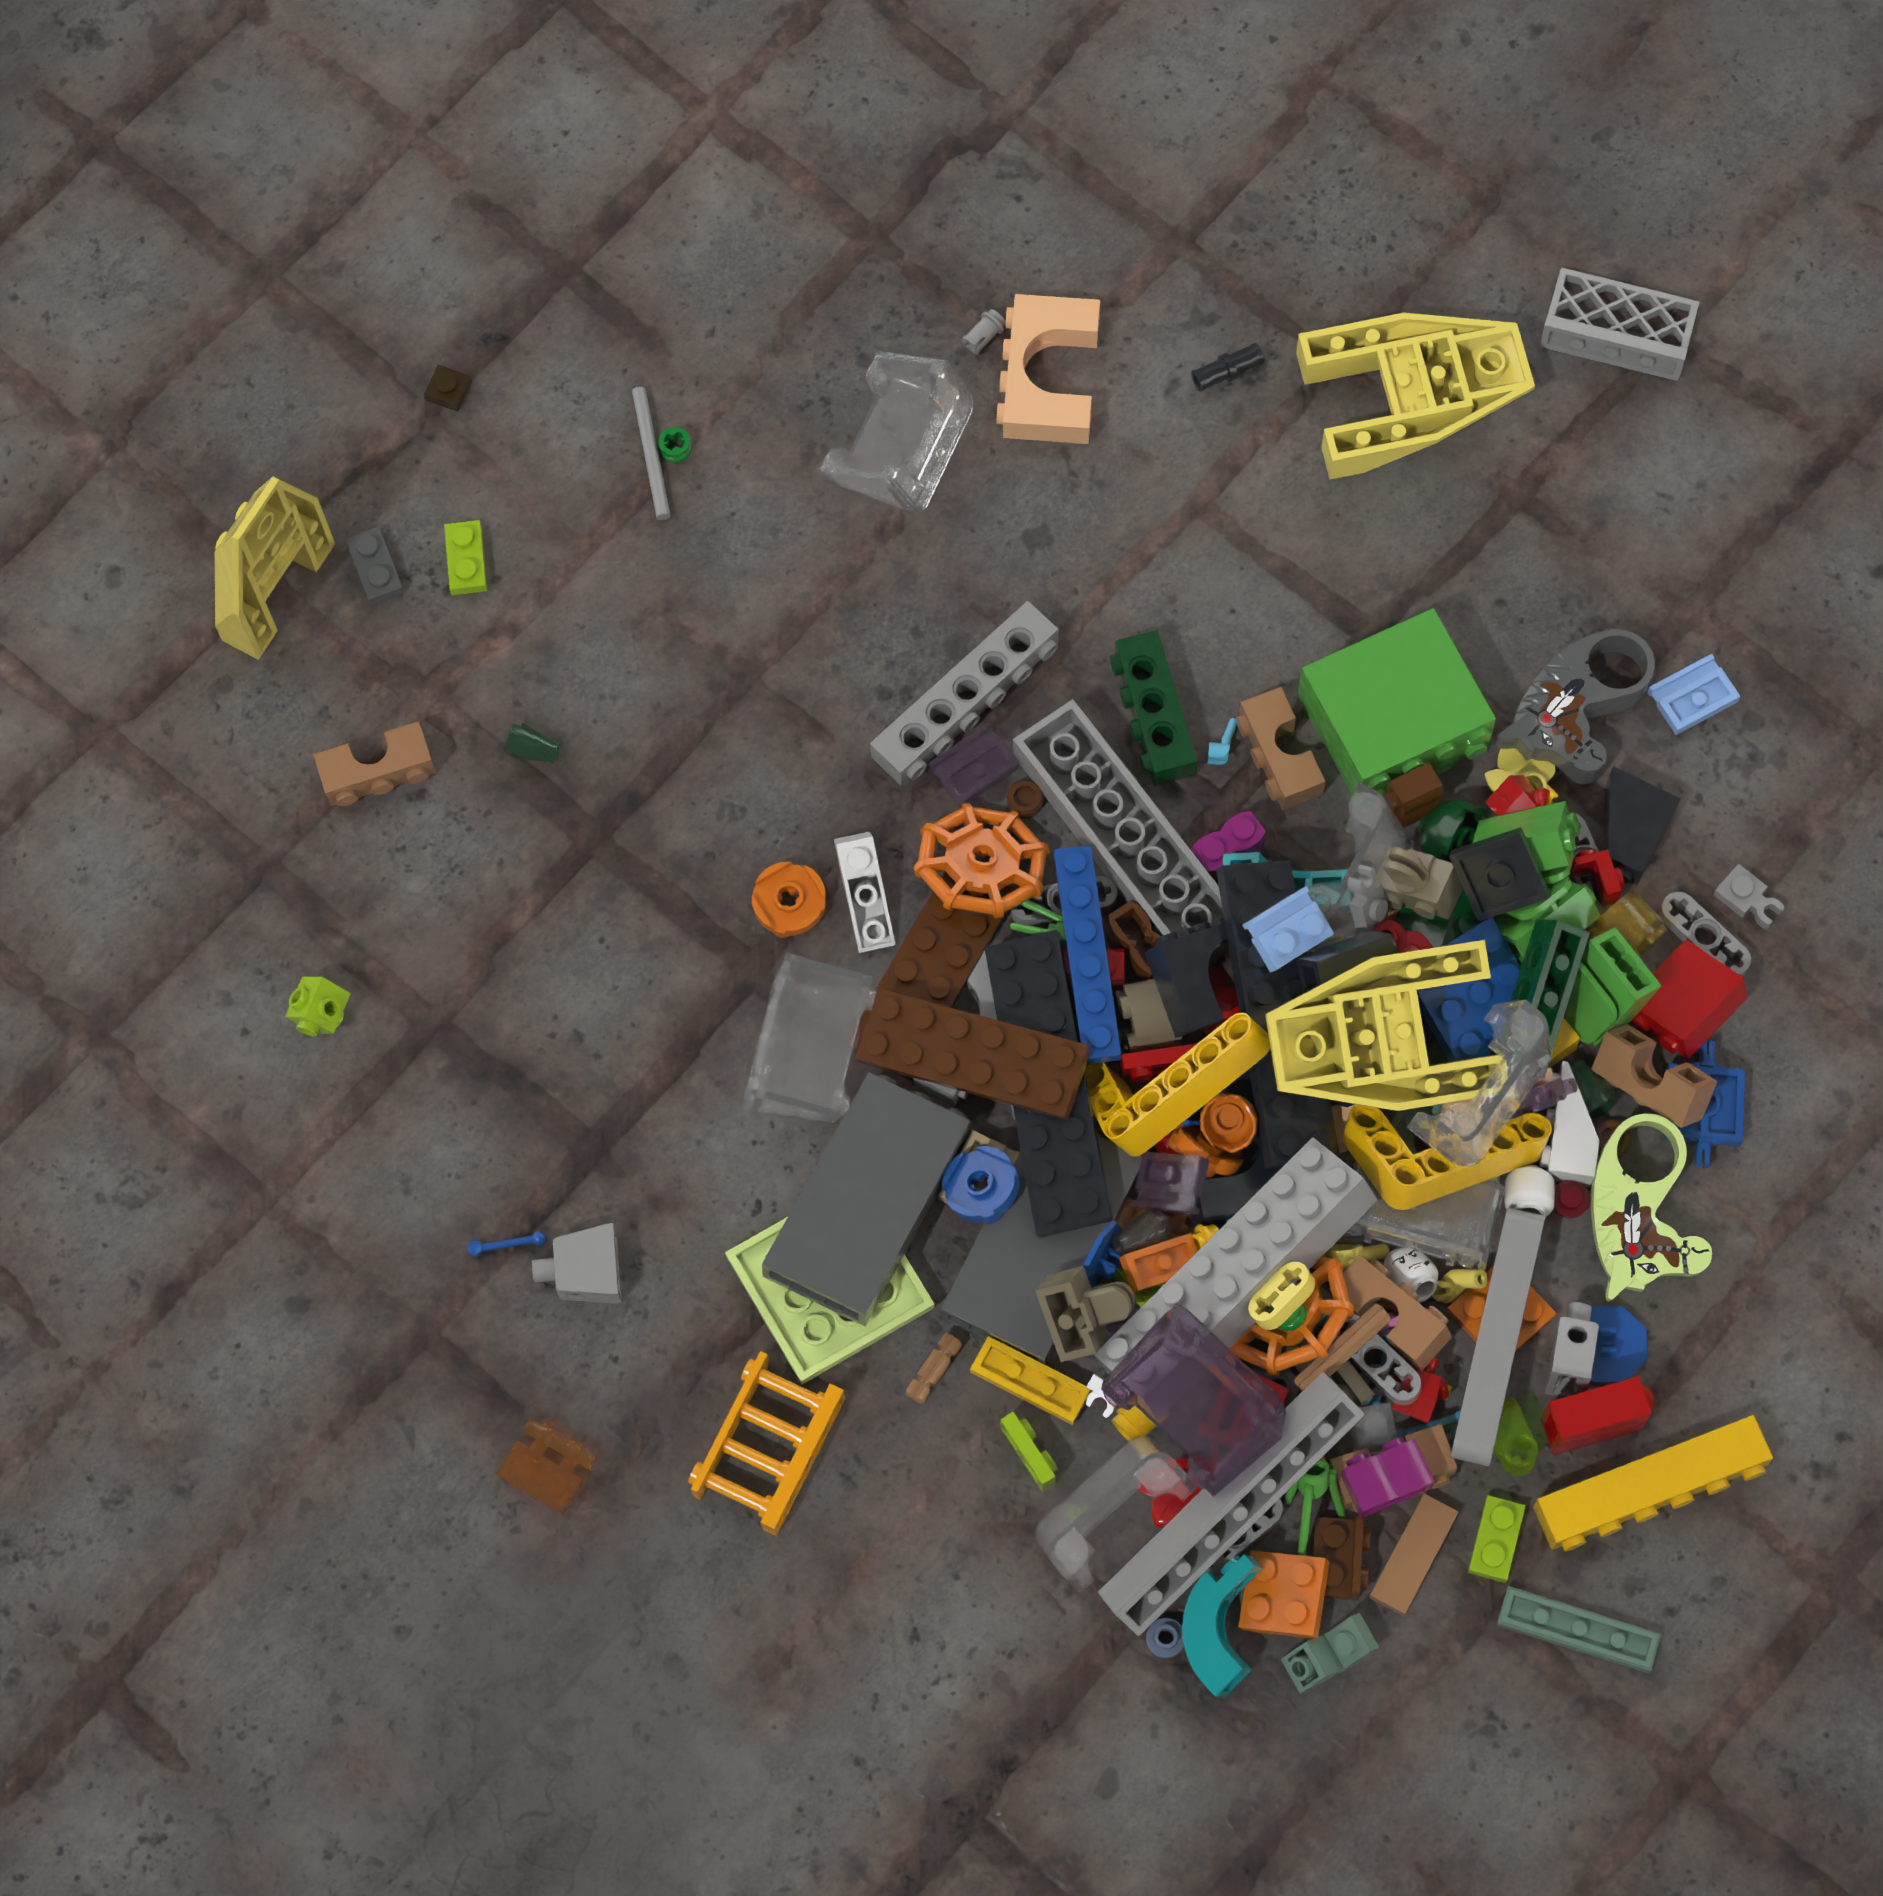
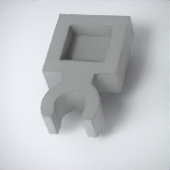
[1713,864,1785,929]
[1347,865,1388,933]

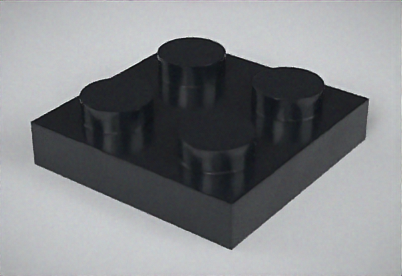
[1449,827,1550,921]

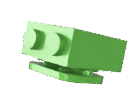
[1473,801,1580,884]
[1488,876,1601,965]
[1564,927,1662,1047]

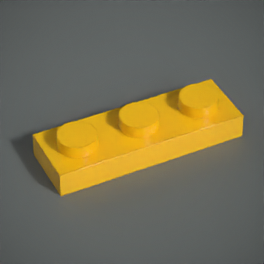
[970,1336,1091,1425]

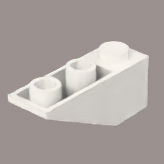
[834,832,895,953]
[1540,1061,1599,1187]

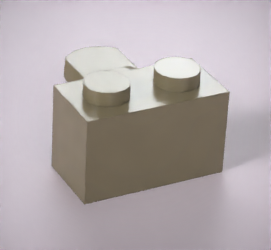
[1376,846,1463,919]
[1035,1266,1136,1362]

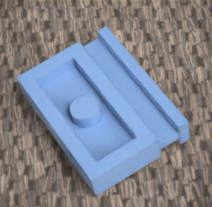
[1647,654,1740,735]
[1243,886,1334,973]

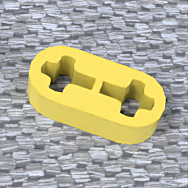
[1248,1262,1315,1330]

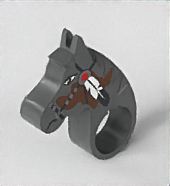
[1496,629,1655,784]

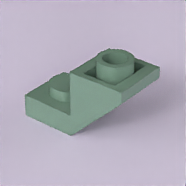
[1281,1613,1379,1694]

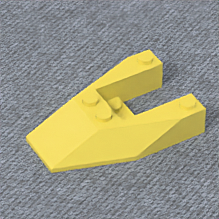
[1296,313,1535,480]
[215,477,335,660]
[1265,940,1510,1111]

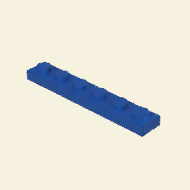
[1054,845,1121,1064]

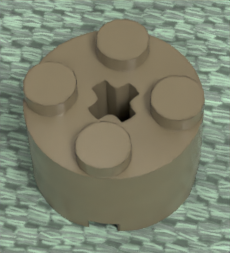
[1115,979,1182,1053]

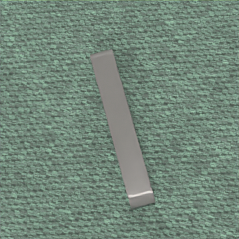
[1451,1208,1545,1467]

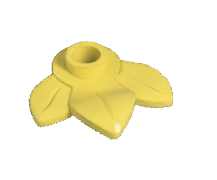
[1484,748,1555,791]

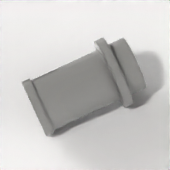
[961,309,1006,355]

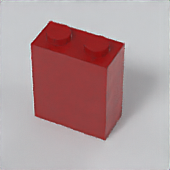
[1630,939,1748,1060]
[1540,1376,1655,1456]

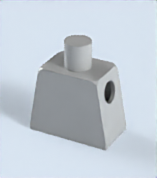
[532,1223,622,1304]
[1544,1302,1599,1398]

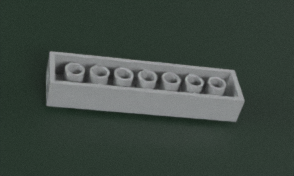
[1013,699,1229,966]
[1094,1137,1378,1420]

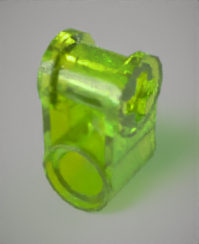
[1494,1396,1538,1477]

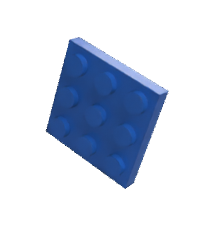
[1417,917,1521,1062]

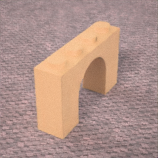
[996,294,1100,444]

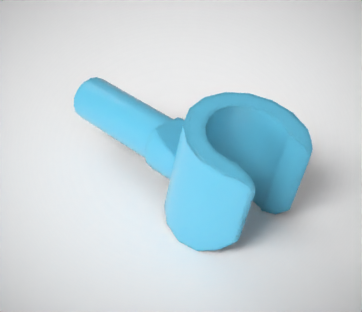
[1207,718,1237,765]

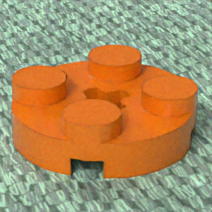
[752,862,826,938]
[1167,1124,1244,1178]

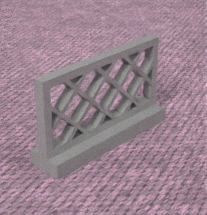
[1539,267,1700,381]

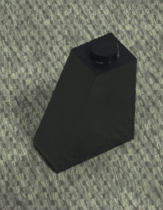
[1604,766,1681,885]

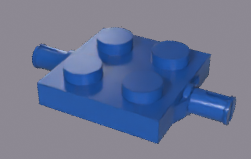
[1664,1041,1745,1168]

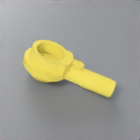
[1323,1243,1389,1273]

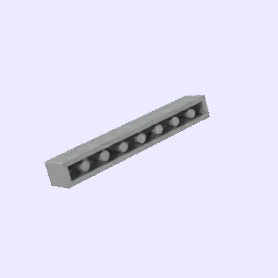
[1098,1372,1365,1637]

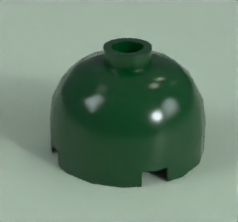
[1418,800,1488,863]

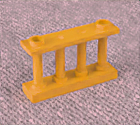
[688,1351,846,1537]

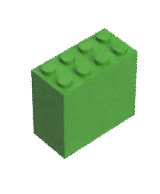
[1298,608,1496,806]

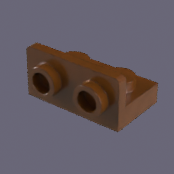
[1312,1516,1371,1601]

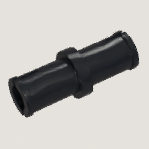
[1191,343,1265,392]

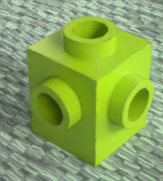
[285,977,351,1037]

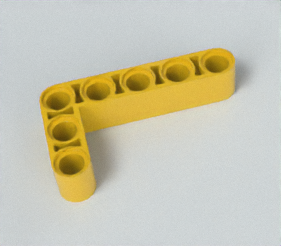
[1085,1013,1271,1157]
[1342,1104,1552,1210]

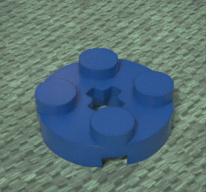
[942,1146,1021,1224]

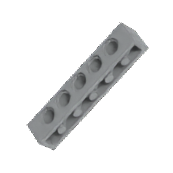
[870,601,1059,786]

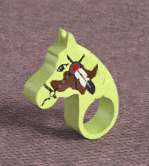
[1591,1114,1712,1302]

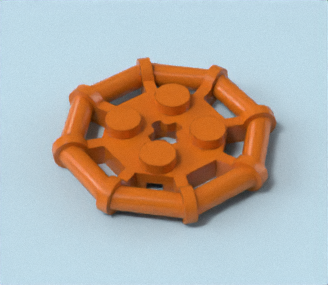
[913,803,1050,919]
[1226,1256,1355,1375]

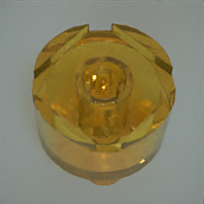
[1585,889,1668,955]

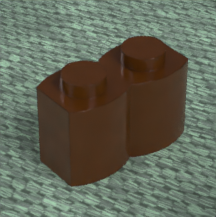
[1380,763,1444,831]
[1108,901,1161,982]

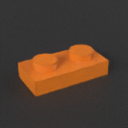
[1119,1233,1198,1294]

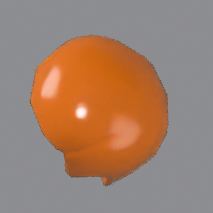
[1200,1093,1258,1153]

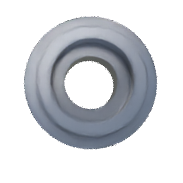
[1146,1618,1184,1659]

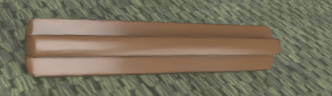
[1294,1303,1391,1391]

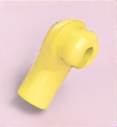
[1432,1269,1487,1303]

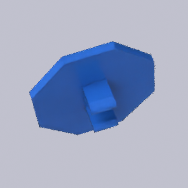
[1083,1220,1124,1288]
[1590,1306,1647,1383]

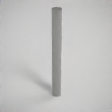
[632,387,671,520]

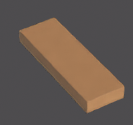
[1369,1493,1459,1617]

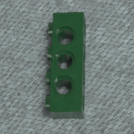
[1110,630,1198,786]
[1494,919,1590,1078]

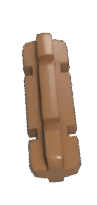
[906,1333,962,1404]

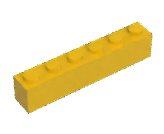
[1533,1415,1773,1551]

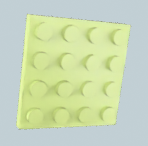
[725,1217,935,1384]

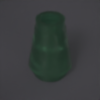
[504,723,561,764]
[1570,1060,1617,1118]

